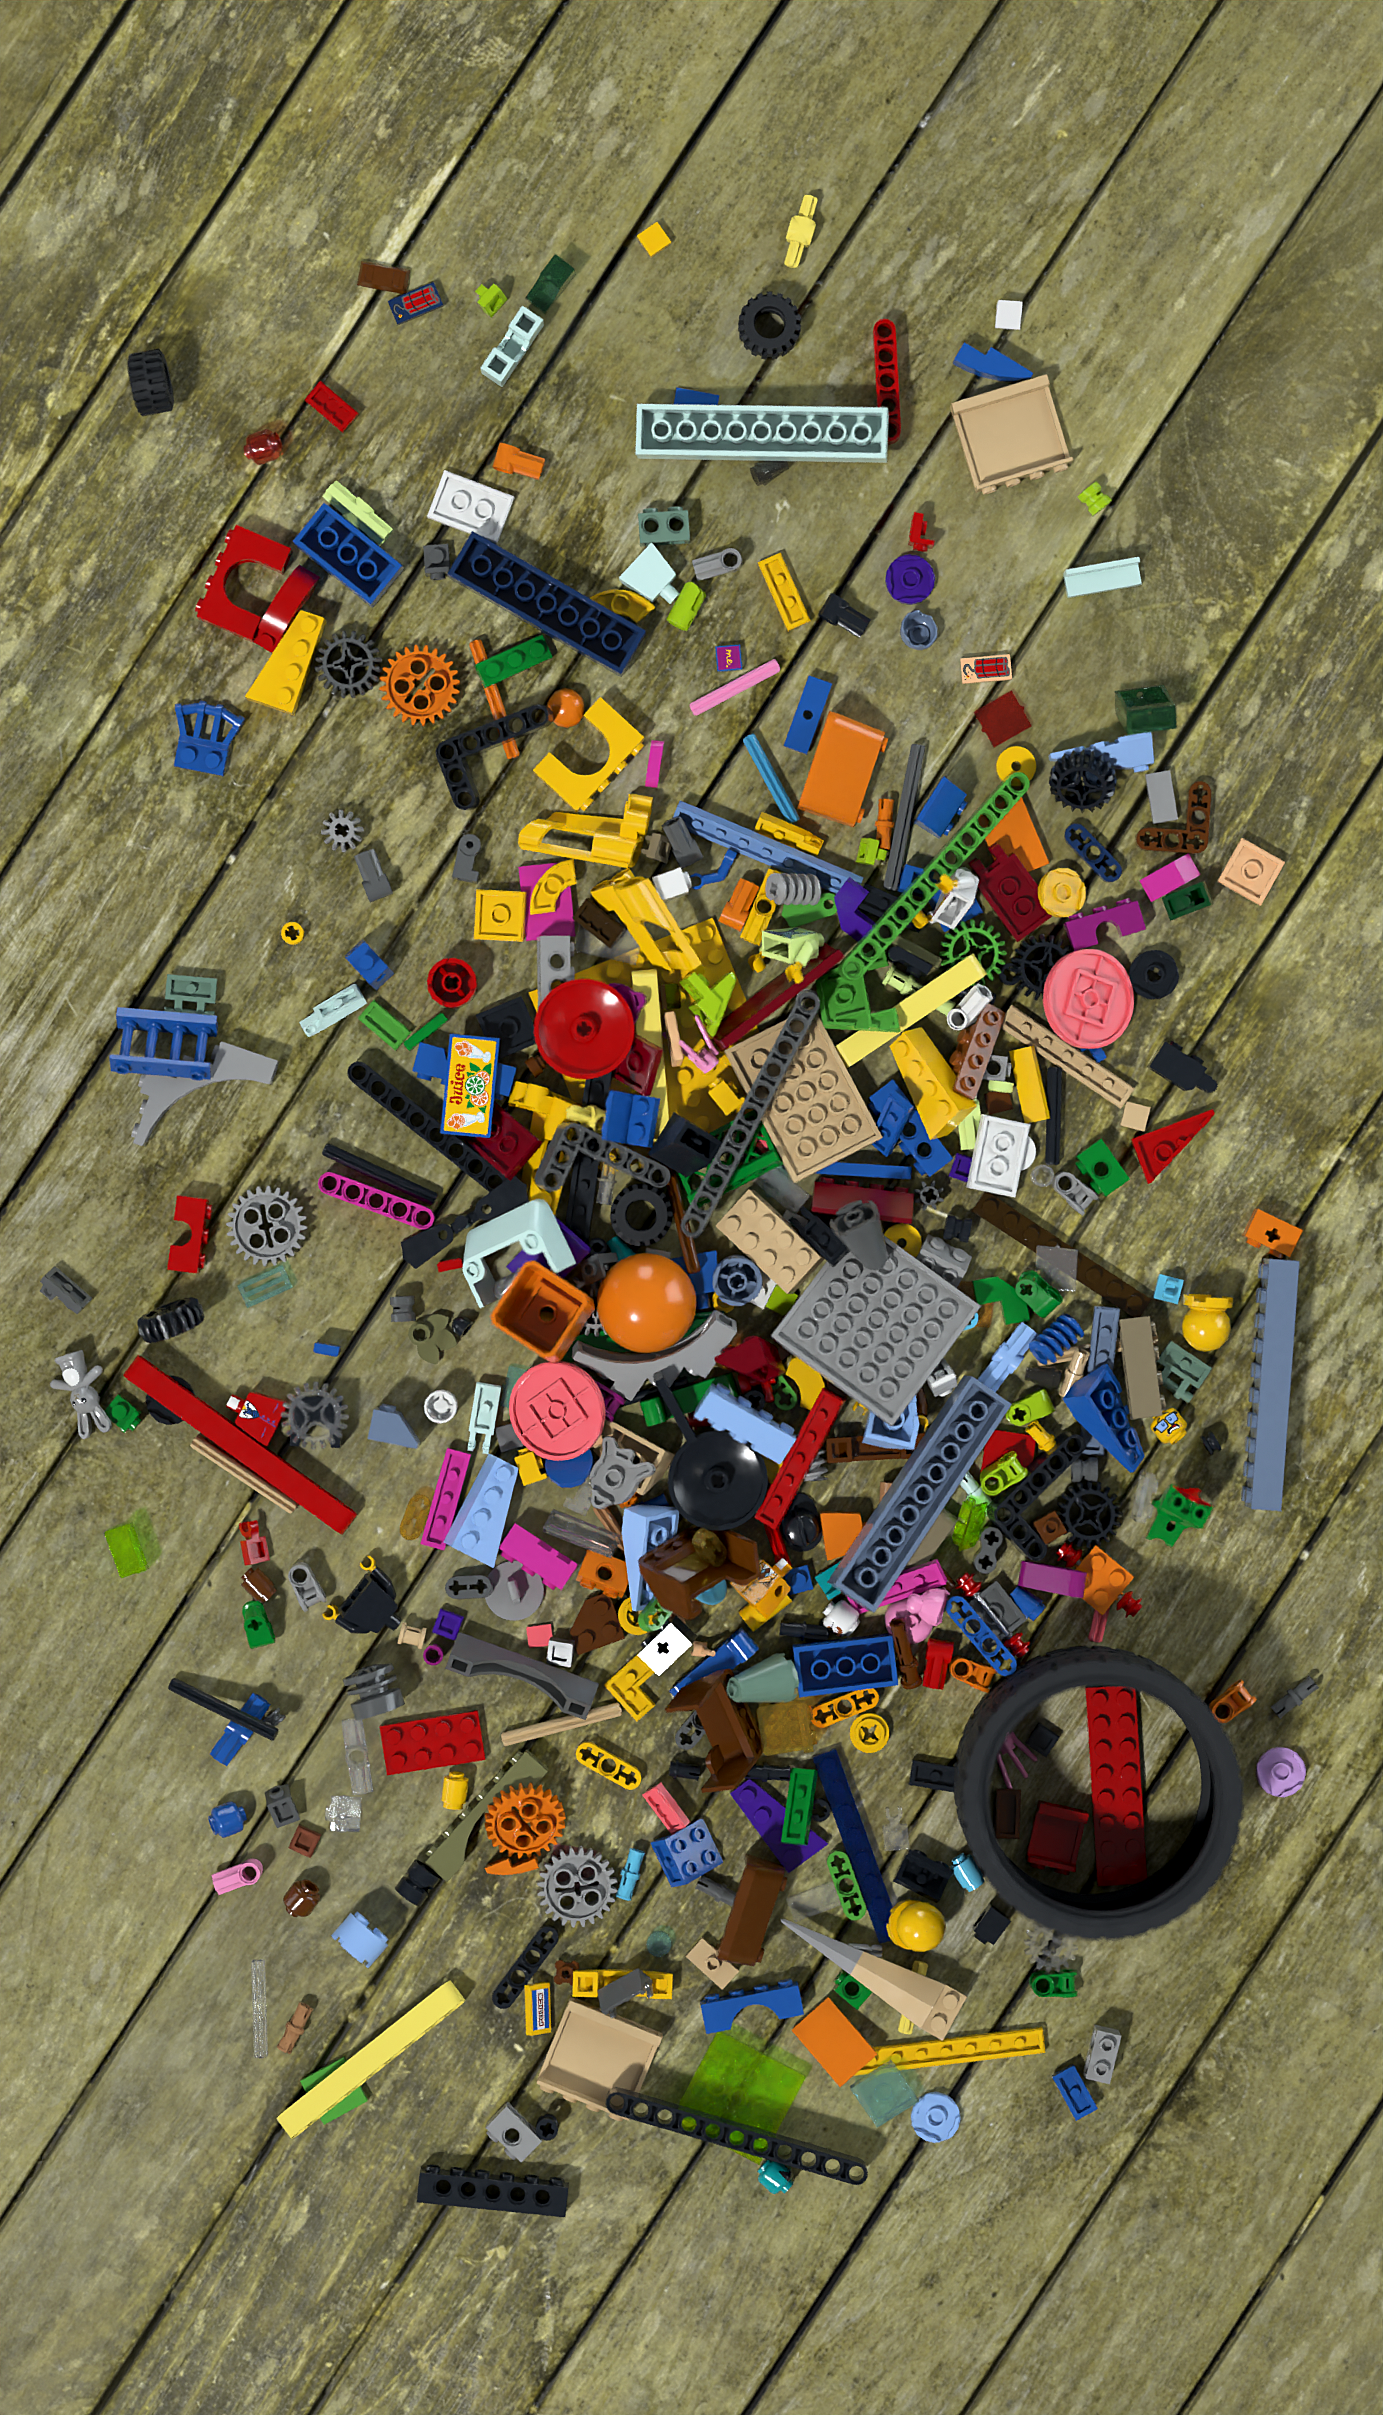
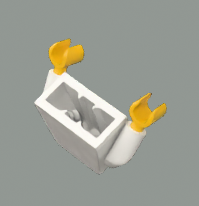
[911,867,979,930]

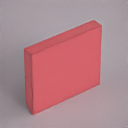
[526,1624,553,1648]

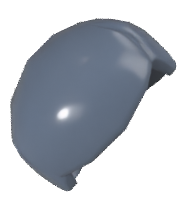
[900,610,938,650]

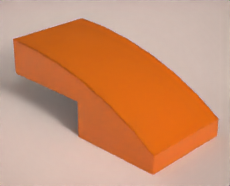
[485,1855,539,1875]

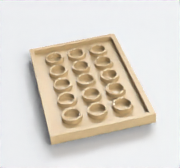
[725,1006,883,1184]

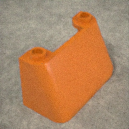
[797,711,888,828]

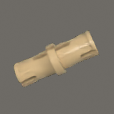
[1059,1348,1090,1397]

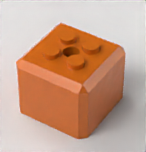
[490,1261,595,1363]

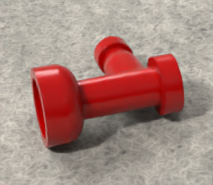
[738,1374,776,1403]

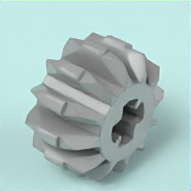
[321,810,364,852]

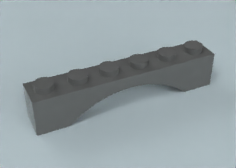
[445,1632,599,1720]

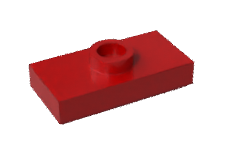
[304,381,359,433]

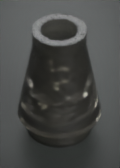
[750,461,789,486]
[1025,1366,1062,1390]

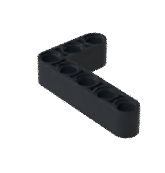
[435,704,554,810]
[986,1431,1086,1561]

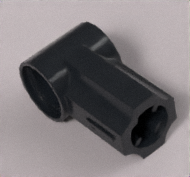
[818,593,871,638]

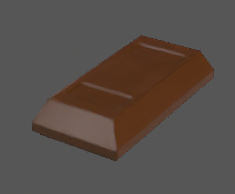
[357,261,410,294]
[995,1789,1021,1839]

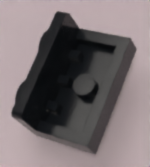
[893,1849,954,1903]

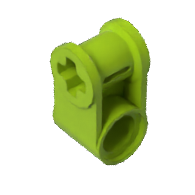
[1005,1388,1055,1426]
[980,1451,1029,1495]

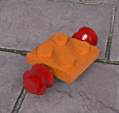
[1056,1542,1142,1618]

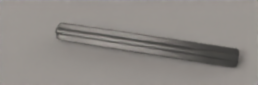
[883,744,926,891]

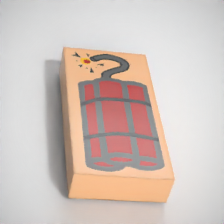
[960,654,1012,684]

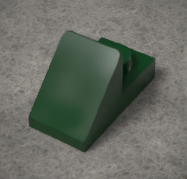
[1162,881,1213,921]

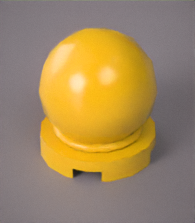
[1181,1294,1233,1352]
[886,1899,946,1952]

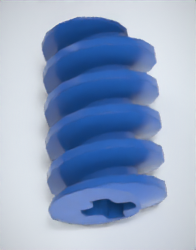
[1029,1313,1084,1365]

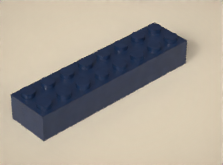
[447,531,646,677]

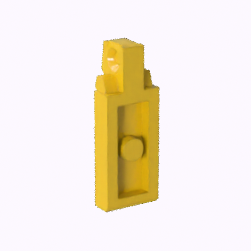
[754,812,824,856]

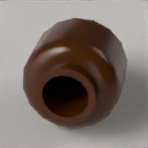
[283,1879,320,1917]

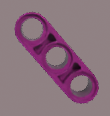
[1018,1560,1087,1598]

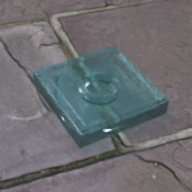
[850,2060,919,2128]

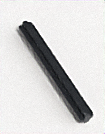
[322,1143,438,1205]
[168,1678,279,1741]

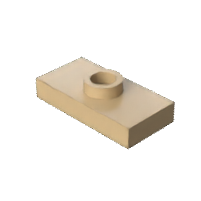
[686,1937,739,1990]

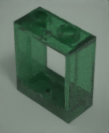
[1114,685,1177,735]

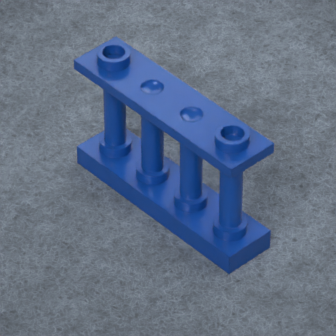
[109,1007,218,1081]

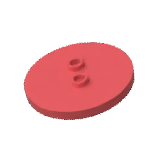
[1043,949,1134,1049]
[509,1361,606,1461]

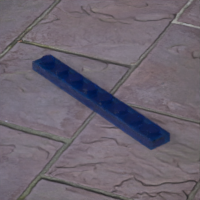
[812,1748,893,1944]

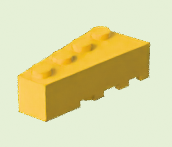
[245,610,326,716]
[889,1027,977,1140]

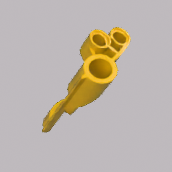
[518,794,653,868]
[508,1081,582,1215]

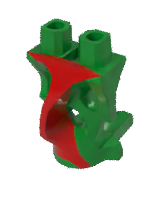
[1145,1483,1214,1547]

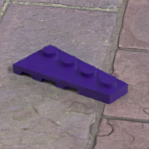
[730,1779,828,1874]

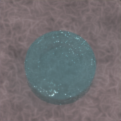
[647,1930,671,1957]

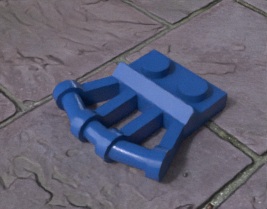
[174,700,246,776]

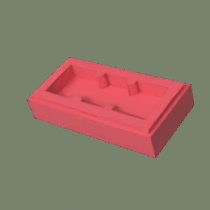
[642,1783,690,1834]

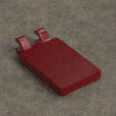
[968,842,1052,942]

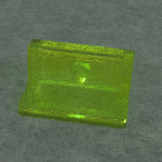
[104,1522,149,1578]

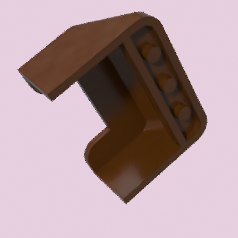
[638,1525,761,1620]

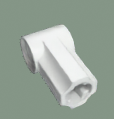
[947,983,993,1031]

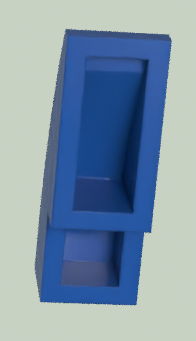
[952,342,1033,382]

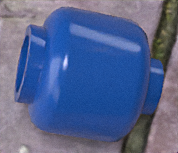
[208,1801,247,1838]

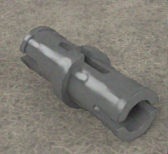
[1270,1676,1319,1719]
[695,1875,736,1907]

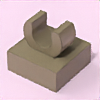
[641,833,671,864]

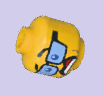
[1150,1408,1187,1445]

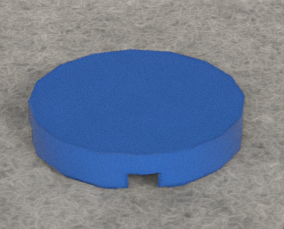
[545,1449,595,1488]

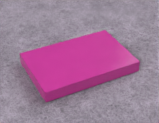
[518,862,576,941]

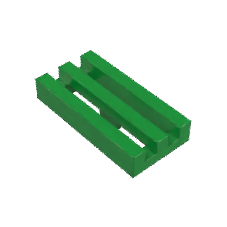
[404,1013,449,1051]

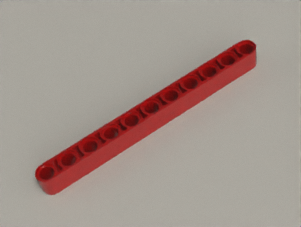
[123,1355,357,1535]

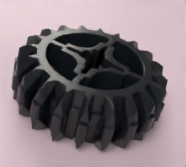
[1049,749,1117,813]
[1010,934,1071,1001]
[137,1297,204,1343]
[1056,1480,1123,1548]

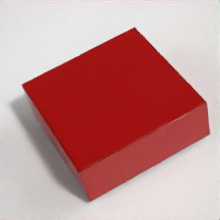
[437,1258,463,1272]

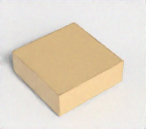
[1120,1101,1151,1132]

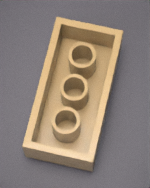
[716,1189,824,1294]

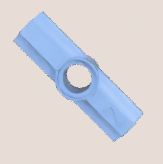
[977,1322,1039,1392]

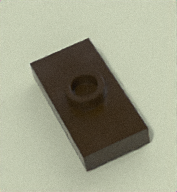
[572,898,627,948]

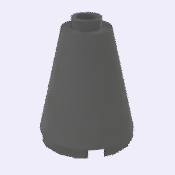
[830,1200,888,1270]

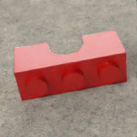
[167,1195,212,1274]

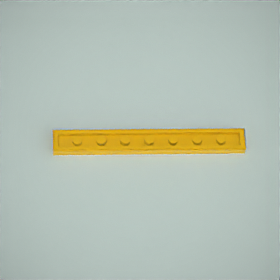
[854,2027,1045,2076]

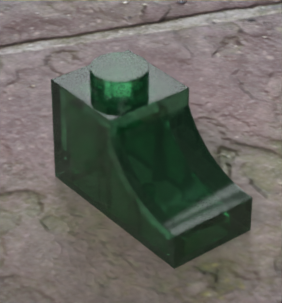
[525,254,576,314]

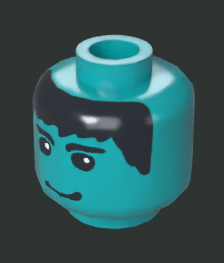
[757,2159,794,2194]

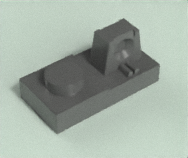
[40,1266,93,1314]

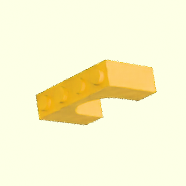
[533,697,645,813]

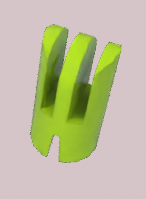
[666,582,706,631]

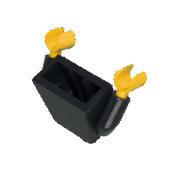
[322,1556,401,1634]

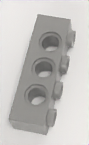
[537,936,575,1008]

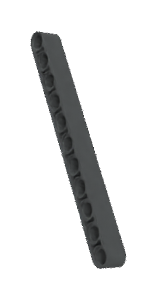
[681,992,820,1238]

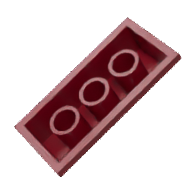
[810,1177,914,1224]

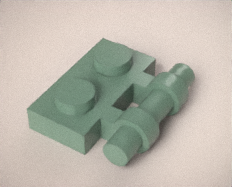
[164,974,218,1016]
[1157,1341,1212,1403]

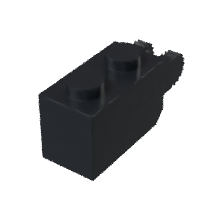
[1147,1040,1218,1093]

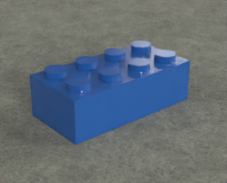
[293,503,404,608]
[792,1633,898,1697]

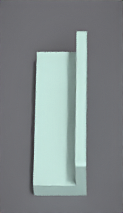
[1063,557,1142,598]

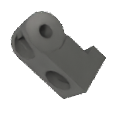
[452,834,481,884]

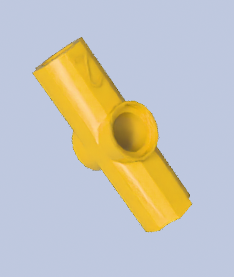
[740,868,782,946]

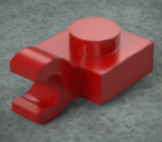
[239,1520,270,1566]

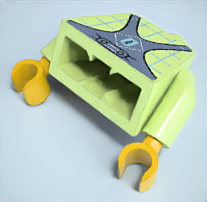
[748,927,824,983]

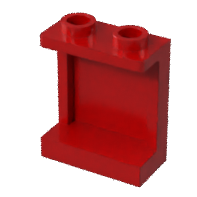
[1025,1800,1089,1875]

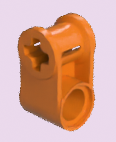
[948,1655,997,1693]
[1208,1679,1257,1723]

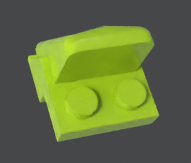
[679,971,736,1037]

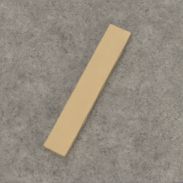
[1001,1005,1135,1109]

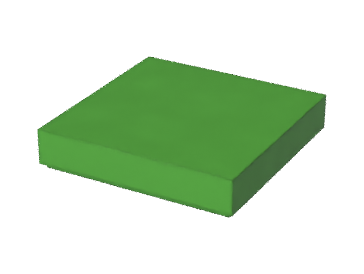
[300,2056,368,2125]

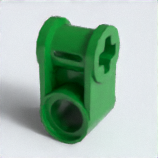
[1015,1270,1063,1318]
[242,1600,276,1649]
[1029,1969,1078,1998]

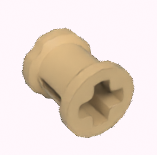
[397,1622,427,1649]

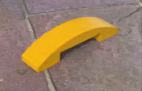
[572,1969,673,1999]

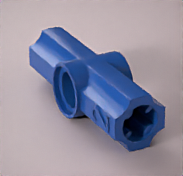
[210,1692,271,1766]

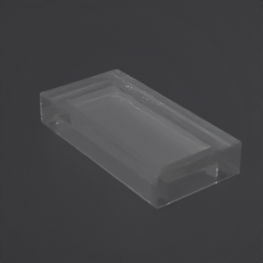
[786,1881,841,1922]

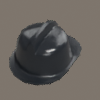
[780,1493,822,1552]

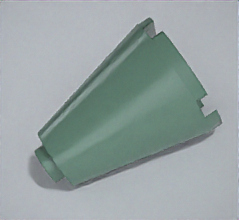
[727,1653,799,1703]

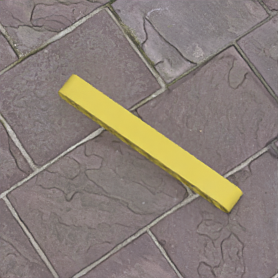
[277,1980,465,2139]

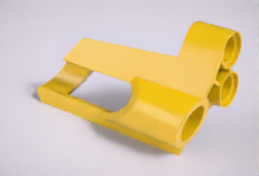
[590,868,706,975]

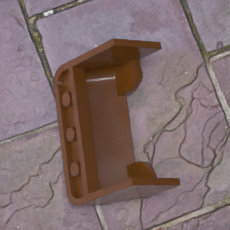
[665,1669,764,1793]
[715,1854,788,1966]

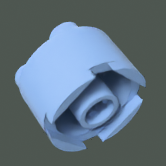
[331,1911,388,1968]

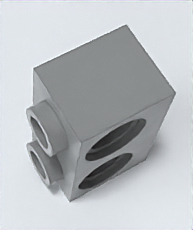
[1083,2024,1121,2084]

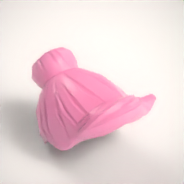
[907,1587,950,1626]

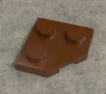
[570,1593,625,1655]

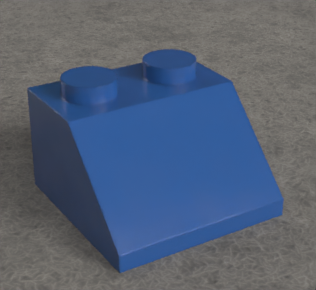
[914,777,968,839]

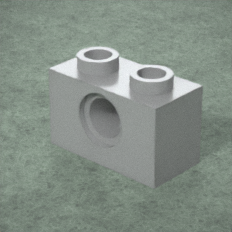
[486,2102,542,2162]

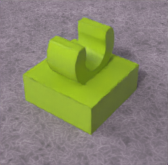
[475,284,508,318]
[856,838,887,865]

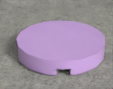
[1256,1747,1306,1797]

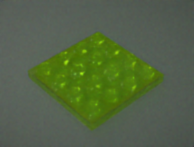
[678,2031,806,2165]

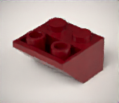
[714,1336,786,1383]

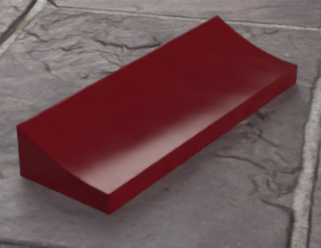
[707,942,845,1051]

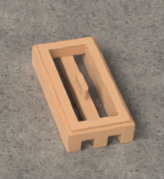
[663,1012,684,1067]

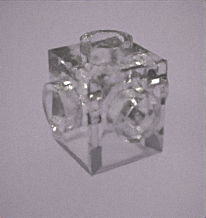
[325,1795,362,1832]

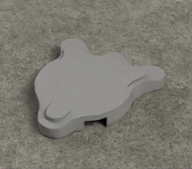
[589,1436,656,1509]

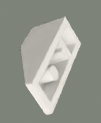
[926,1357,957,1397]

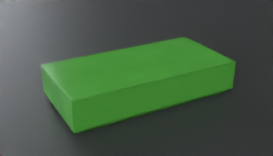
[358,1000,412,1051]

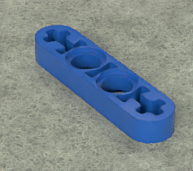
[815,1162,912,1179]
[946,1596,1017,1676]

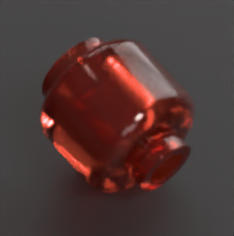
[243,429,283,465]

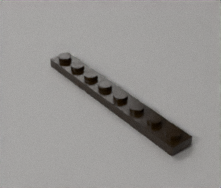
[972,1191,1152,1318]

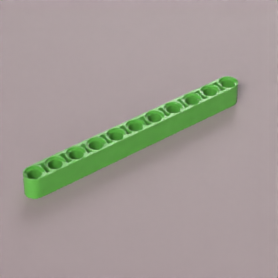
[838,772,1030,981]

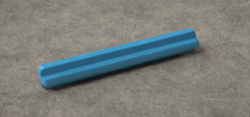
[743,734,800,824]

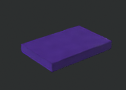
[506,1216,591,1279]

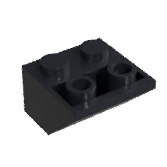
[648,1112,723,1177]

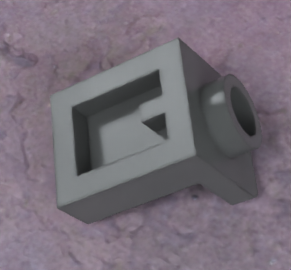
[423,544,450,580]
[579,1252,619,1285]
[265,1784,300,1828]

